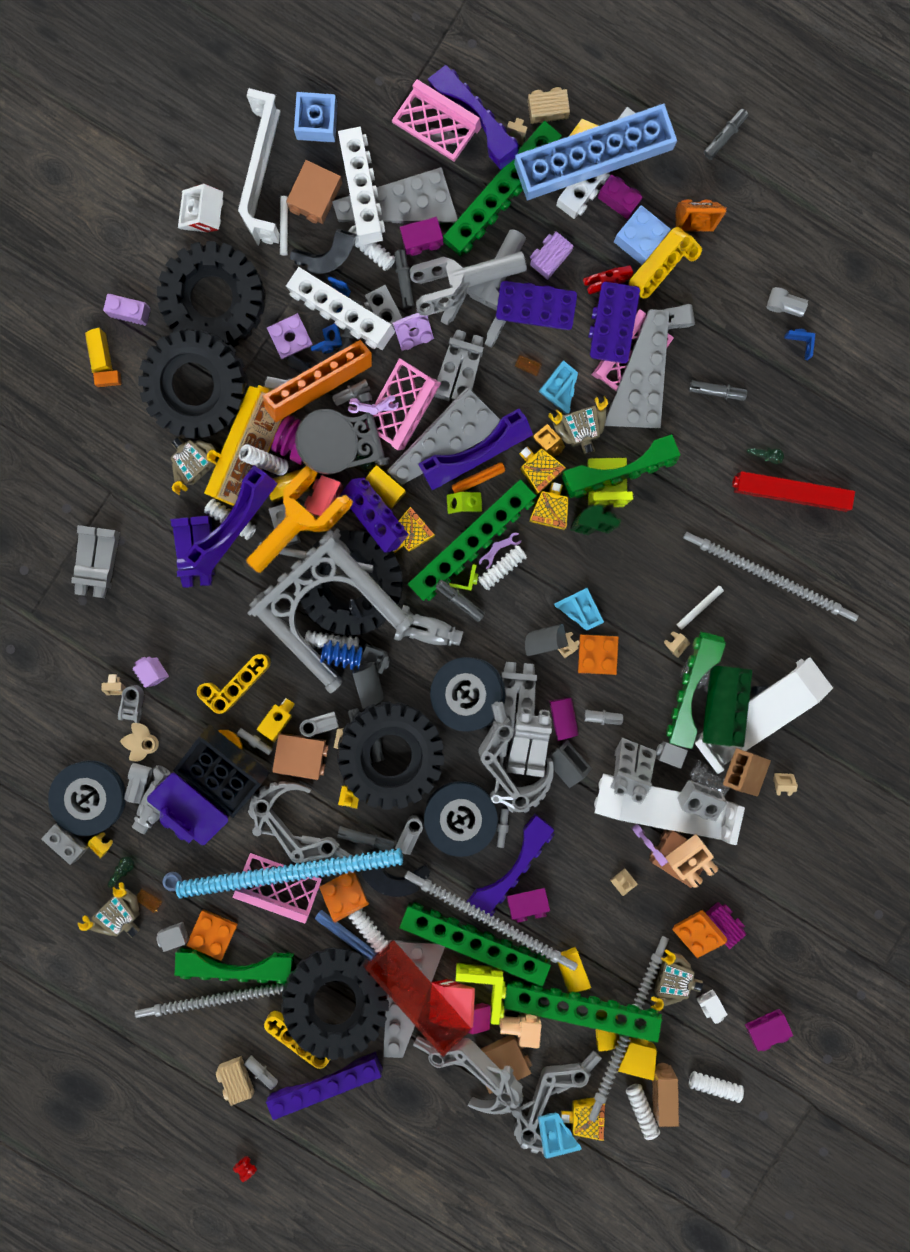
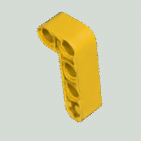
[629,227,702,299]
[197,654,271,714]
[264,1011,330,1069]

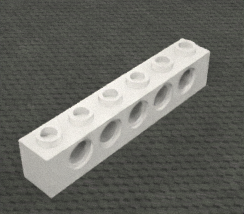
[556,107,635,219]
[338,126,385,245]
[286,267,395,350]

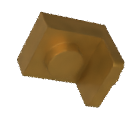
[533,424,565,457]

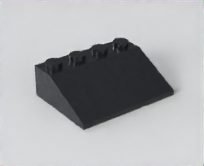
[173,725,270,818]

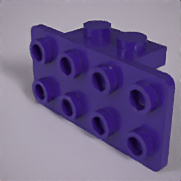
[496,281,577,330]
[588,282,640,364]
[147,773,228,845]

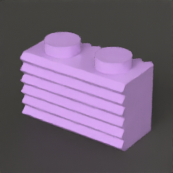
[530,231,573,280]
[103,294,150,326]
[133,656,169,687]

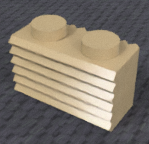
[528,87,570,124]
[216,1056,255,1106]

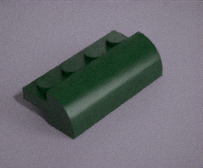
[570,505,621,535]
[702,665,752,747]

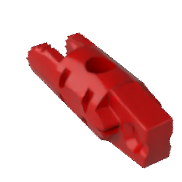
[583,265,633,294]

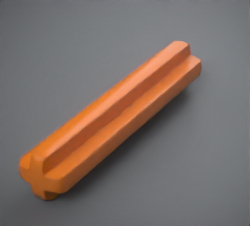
[452,462,505,493]

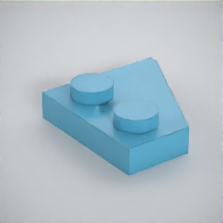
[538,360,578,414]
[554,587,604,630]
[538,1112,582,1159]

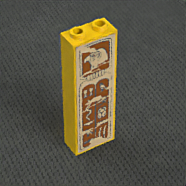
[204,385,282,506]

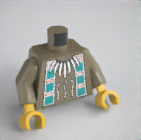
[548,396,608,455]
[171,437,222,495]
[78,882,140,938]
[651,949,703,1011]

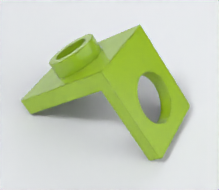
[447,492,482,514]
[449,564,479,591]

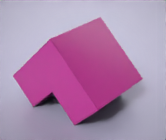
[456,1003,491,1034]

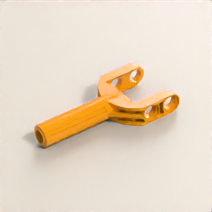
[246,466,353,573]

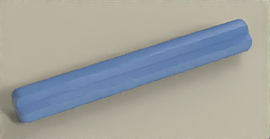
[315,910,380,963]

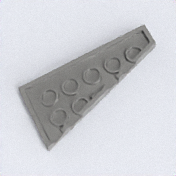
[332,167,458,224]
[605,309,669,428]
[387,387,500,485]
[384,940,445,1058]

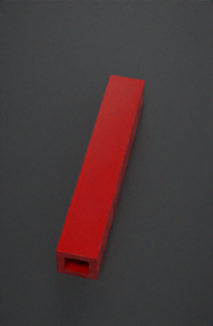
[732,471,855,512]

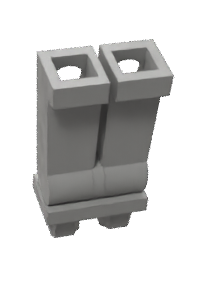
[434,330,484,402]
[71,525,120,598]
[500,662,537,731]
[506,707,552,777]
[610,738,657,803]

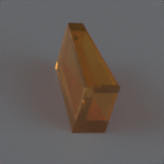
[515,355,542,376]
[137,889,162,913]

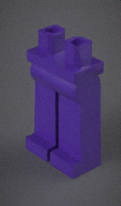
[171,516,215,588]

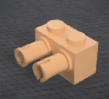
[665,834,718,887]
[500,1012,541,1048]

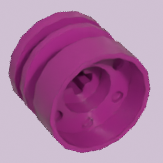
[272,415,304,465]

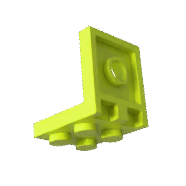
[588,458,633,507]
[456,963,506,1025]

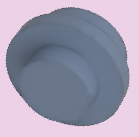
[163,872,182,891]

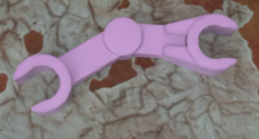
[348,395,399,415]
[479,533,521,569]
[632,824,668,866]

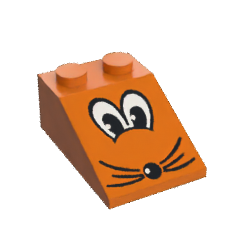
[676,199,726,232]

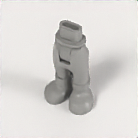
[394,605,463,646]
[132,765,186,834]

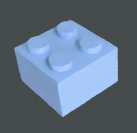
[294,92,338,142]
[614,205,671,265]

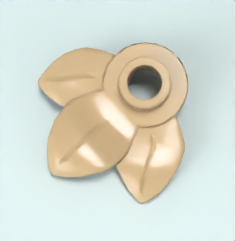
[120,723,159,761]

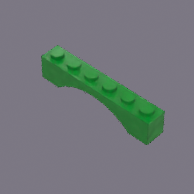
[562,434,680,498]
[666,631,726,749]
[174,948,294,984]

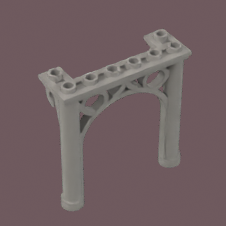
[248,528,414,693]

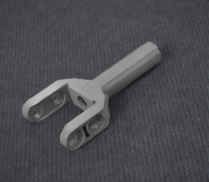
[441,229,526,348]
[409,251,527,316]

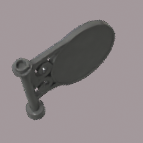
[295,392,390,474]

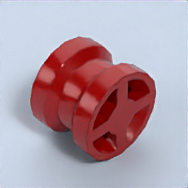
[233,1156,257,1182]

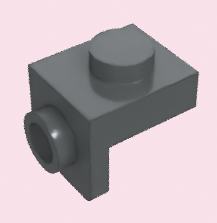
[360,644,390,674]

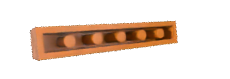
[263,340,372,422]

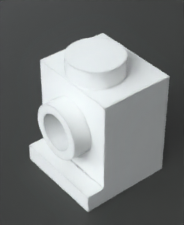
[696,989,727,1024]

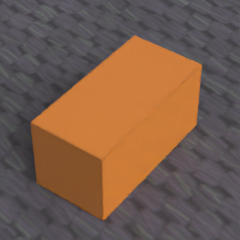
[93,370,122,387]

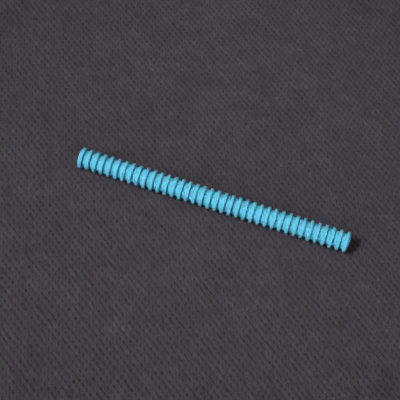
[176,848,403,898]

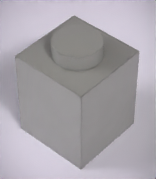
[656,741,688,769]
[156,922,189,952]

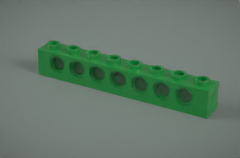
[443,120,562,257]
[408,479,536,601]
[399,902,551,987]
[504,980,662,1043]

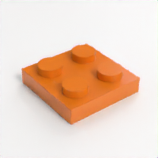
[578,635,618,675]
[319,871,369,922]
[186,909,238,961]
[672,910,727,958]

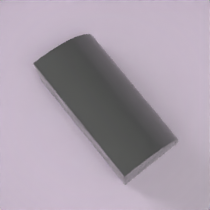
[525,624,568,656]
[353,662,385,709]
[546,740,592,788]

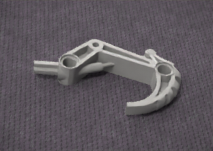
[478,702,554,813]
[248,781,354,863]
[413,1036,523,1114]
[512,1050,602,1154]

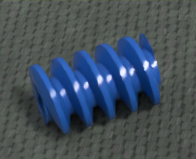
[320,640,363,670]

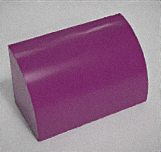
[549,697,579,740]

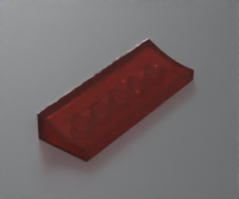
[363,940,471,1057]

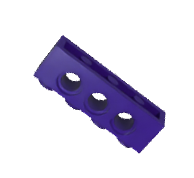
[340,477,409,553]

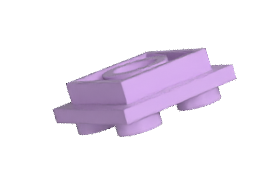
[267,313,313,359]
[393,313,434,351]

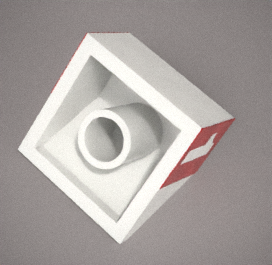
[178,184,223,233]

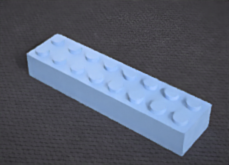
[514,104,677,200]

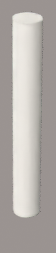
[280,196,288,255]
[677,586,724,630]

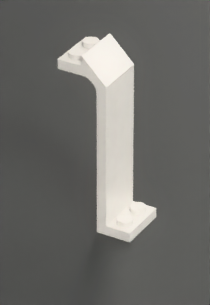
[238,88,281,246]
[695,657,833,774]
[594,773,745,845]

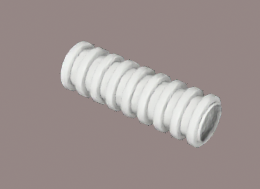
[349,225,395,271]
[239,444,289,476]
[204,499,256,540]
[478,545,527,590]
[305,630,359,651]
[348,908,388,953]
[689,1071,744,1103]
[626,1084,660,1140]

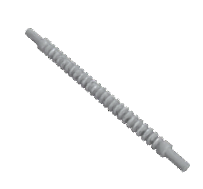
[683,531,859,622]
[404,871,578,971]
[588,936,669,1122]
[135,983,287,1018]

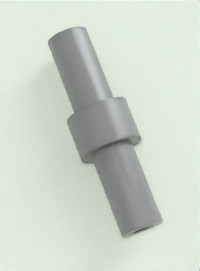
[237,728,273,755]
[497,808,509,848]

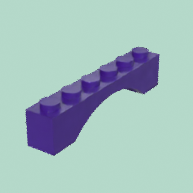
[428,65,519,170]
[418,408,533,490]
[183,465,278,576]
[466,814,554,917]
[266,1052,383,1120]

